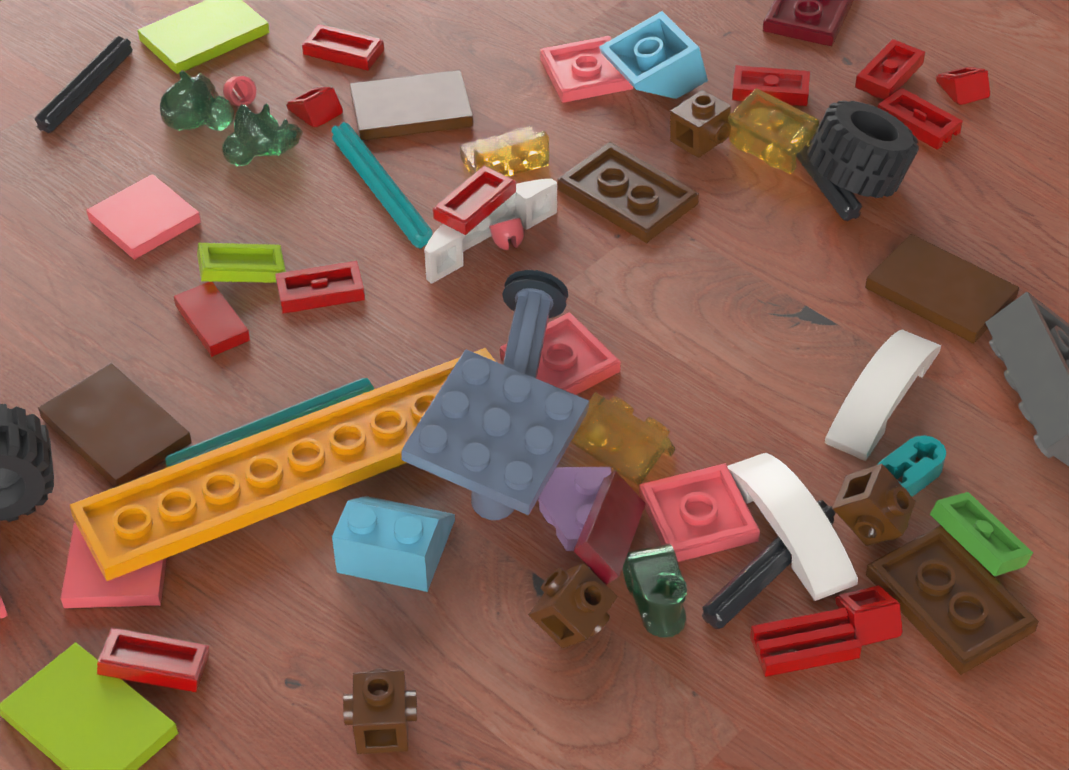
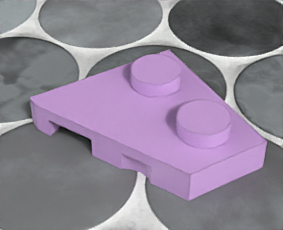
[538,467,611,551]

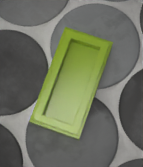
[197,243,286,283]

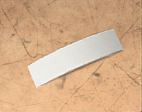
[424,178,557,284]
[825,330,941,461]
[727,453,858,601]

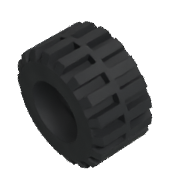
[807,100,919,198]
[0,404,54,522]

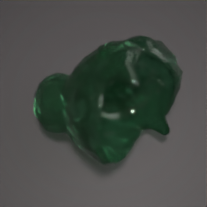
[160,70,235,131]
[222,103,303,166]

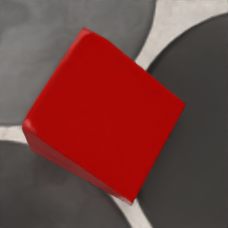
[936,66,990,105]
[286,87,343,127]
[835,585,903,646]

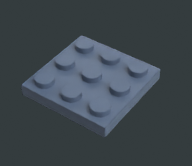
[402,349,589,516]

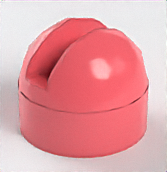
[223,76,256,106]
[489,218,524,250]

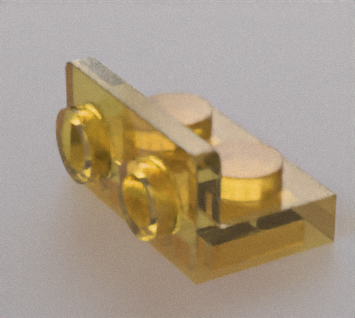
[728,88,819,174]
[460,126,549,177]
[570,392,676,485]

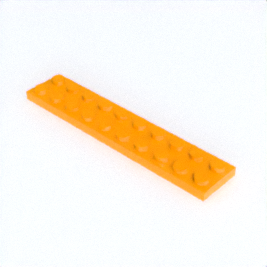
[70,348,496,581]

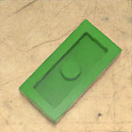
[930,492,1033,577]

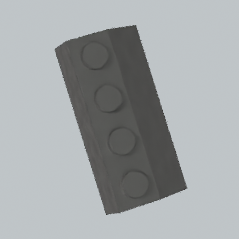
[985,292,1069,466]

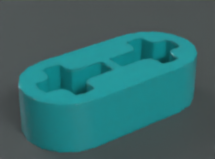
[877,435,947,497]

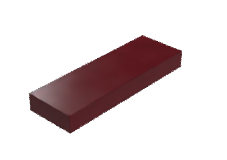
[574,470,646,585]

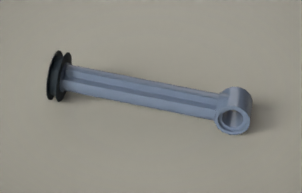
[471,270,569,520]

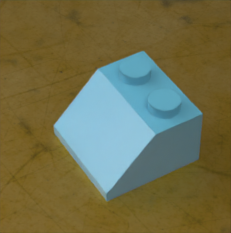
[599,11,708,99]
[332,496,455,592]

